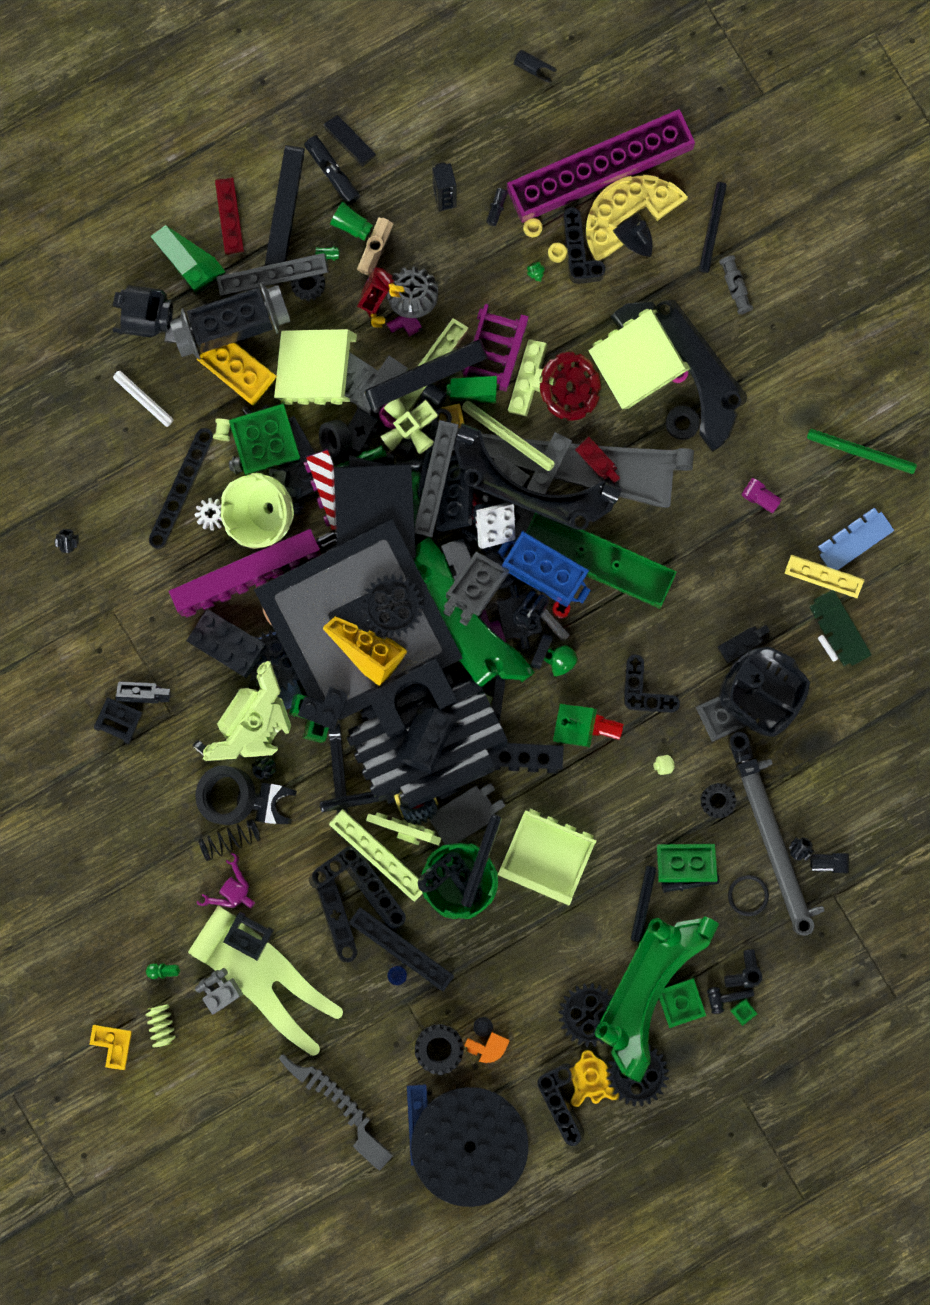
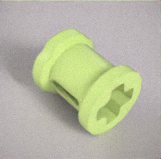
[213,419,230,441]

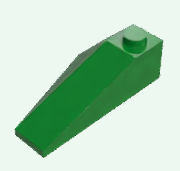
[151,225,226,295]

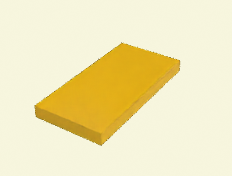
[196,342,277,406]

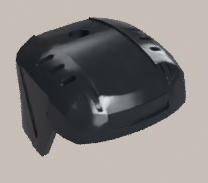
[719,647,810,737]

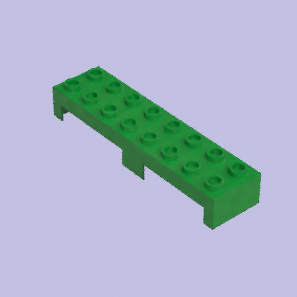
[526,513,677,609]

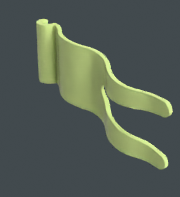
[188,905,343,1055]

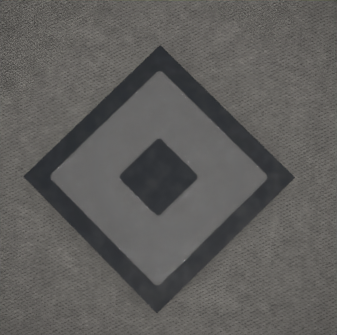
[254,519,463,728]

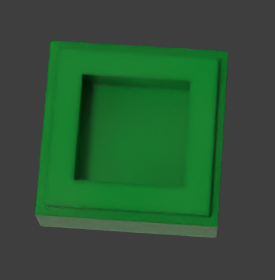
[730,998,757,1026]

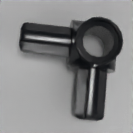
[724,949,762,988]

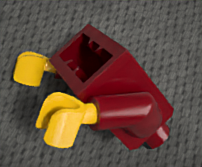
[357,267,404,327]

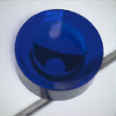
[387,966,407,985]

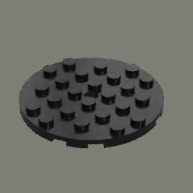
[411,1087,528,1207]

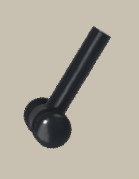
[707,987,754,1014]

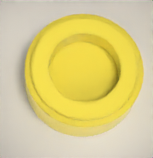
[524,218,542,238]
[548,242,567,263]

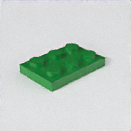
[656,844,717,882]

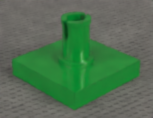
[553,704,597,747]

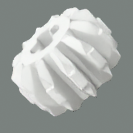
[195,498,222,531]

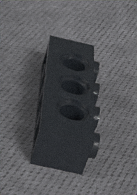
[432,162,457,212]
[489,743,564,773]

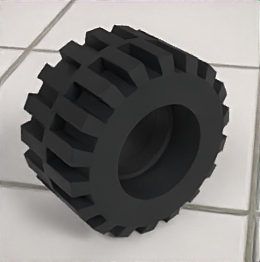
[415,1024,464,1075]

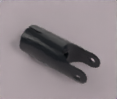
[513,49,557,83]

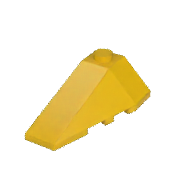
[323,616,407,686]

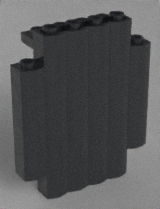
[346,667,508,809]

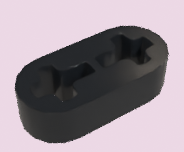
[531,633,553,670]

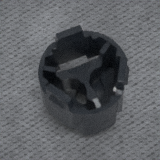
[113,285,173,337]

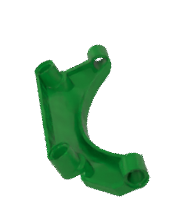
[414,537,535,686]
[595,916,719,1083]

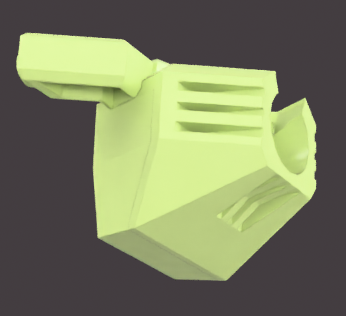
[203,661,291,761]

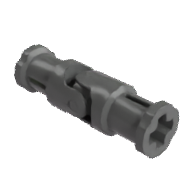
[719,255,754,315]

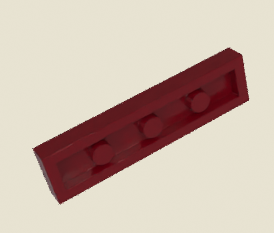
[215,178,244,255]

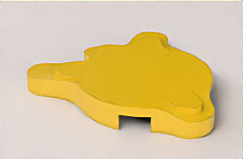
[571,1050,619,1107]

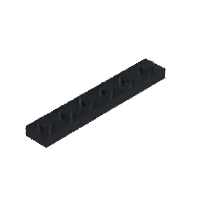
[349,907,454,991]

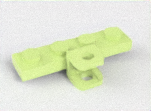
[508,339,554,416]
[366,812,441,845]

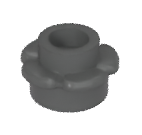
[229,456,244,475]

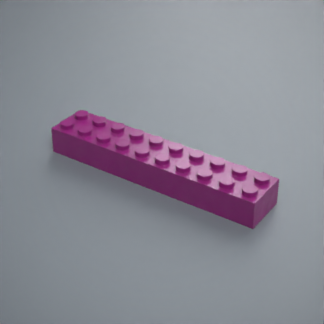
[507,109,695,223]

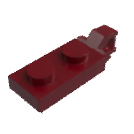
[575,437,620,485]

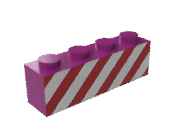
[304,449,335,530]

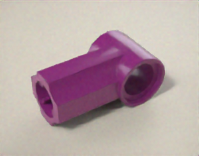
[741,478,782,514]

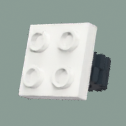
[472,502,515,549]

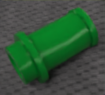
[315,246,339,261]

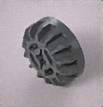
[387,267,438,318]

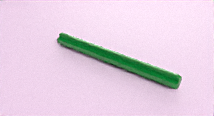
[807,429,917,474]

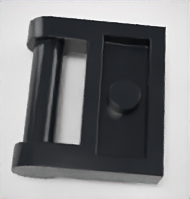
[94,697,143,744]
[223,911,274,961]

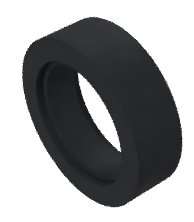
[195,766,256,825]

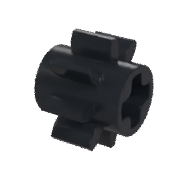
[55,529,79,553]
[252,756,276,780]
[789,837,814,861]

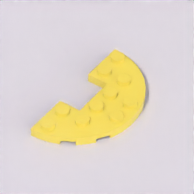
[586,175,688,261]

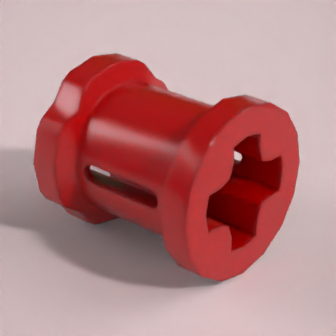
[552,601,570,619]

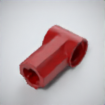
[592,714,624,740]

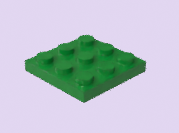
[229,404,300,475]

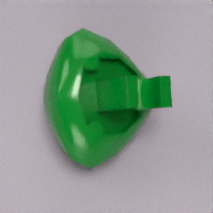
[544,645,578,677]

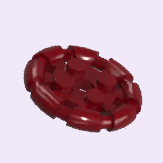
[539,352,601,421]

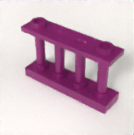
[461,304,529,392]

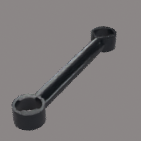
[328,721,348,837]

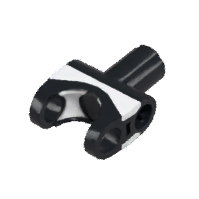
[237,783,297,824]

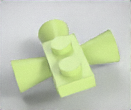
[381,398,439,454]

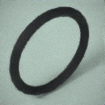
[728,875,769,916]

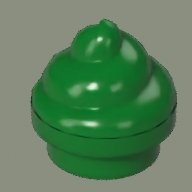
[526,261,545,282]

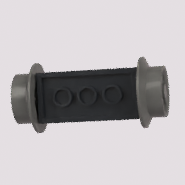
[170,283,290,360]

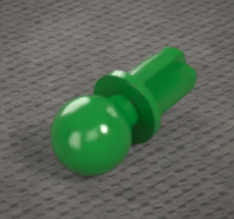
[146,963,180,979]

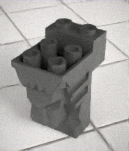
[345,352,408,416]

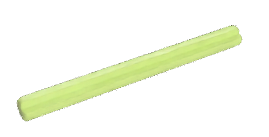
[462,401,555,471]

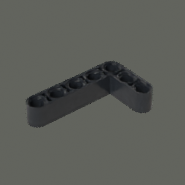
[309,846,406,929]

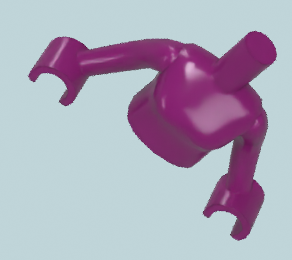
[197,853,255,909]

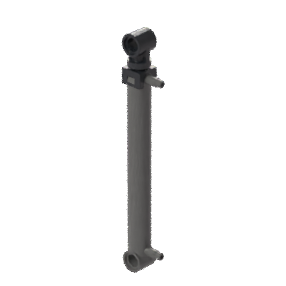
[728,732,825,936]

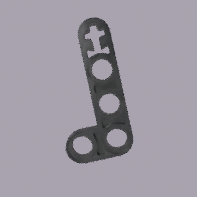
[563,207,606,284]
[394,383,447,458]
[537,1063,584,1146]

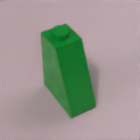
[447,376,497,403]

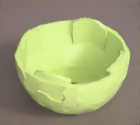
[221,473,294,549]

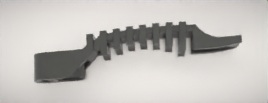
[279,1054,393,1171]

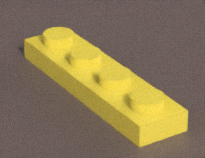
[785,555,864,598]

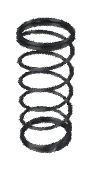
[198,818,261,862]

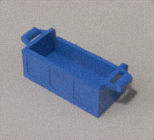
[497,531,591,607]

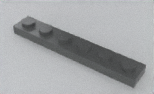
[216,253,329,296]
[414,420,458,537]
[515,432,572,541]

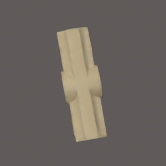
[357,217,394,276]

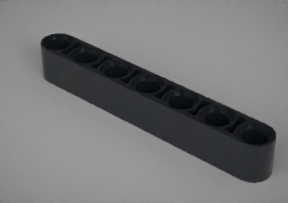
[265,145,305,266]
[364,339,488,409]

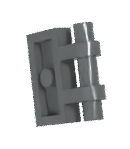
[195,968,243,1015]

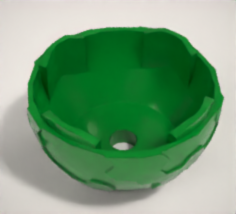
[422,843,498,919]

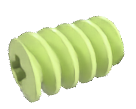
[146,1004,176,1048]

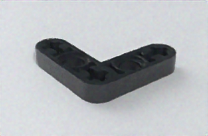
[624,654,680,713]
[417,852,483,901]

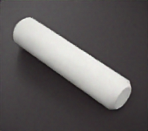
[818,635,838,662]

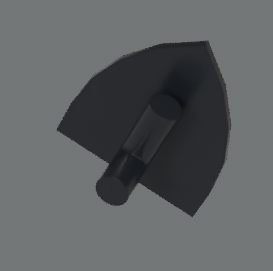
[613,212,653,257]

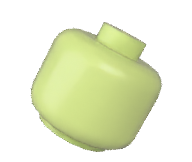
[654,755,674,775]

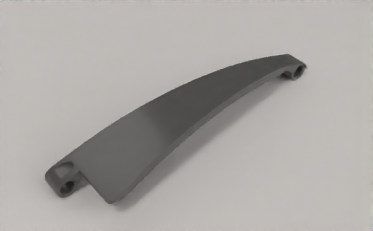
[453,428,694,508]

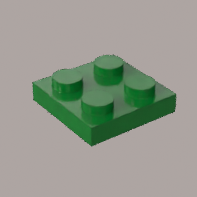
[659,978,706,1028]

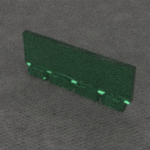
[809,590,872,667]

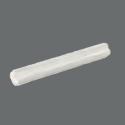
[113,371,173,427]

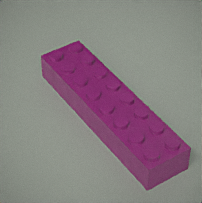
[169,529,322,618]

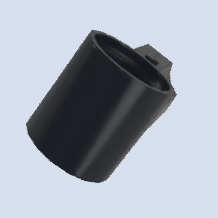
[810,853,849,873]

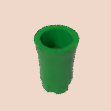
[330,202,373,241]

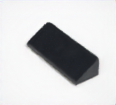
[323,115,376,167]

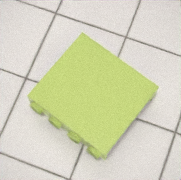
[588,309,690,409]
[274,329,357,405]
[498,809,596,905]

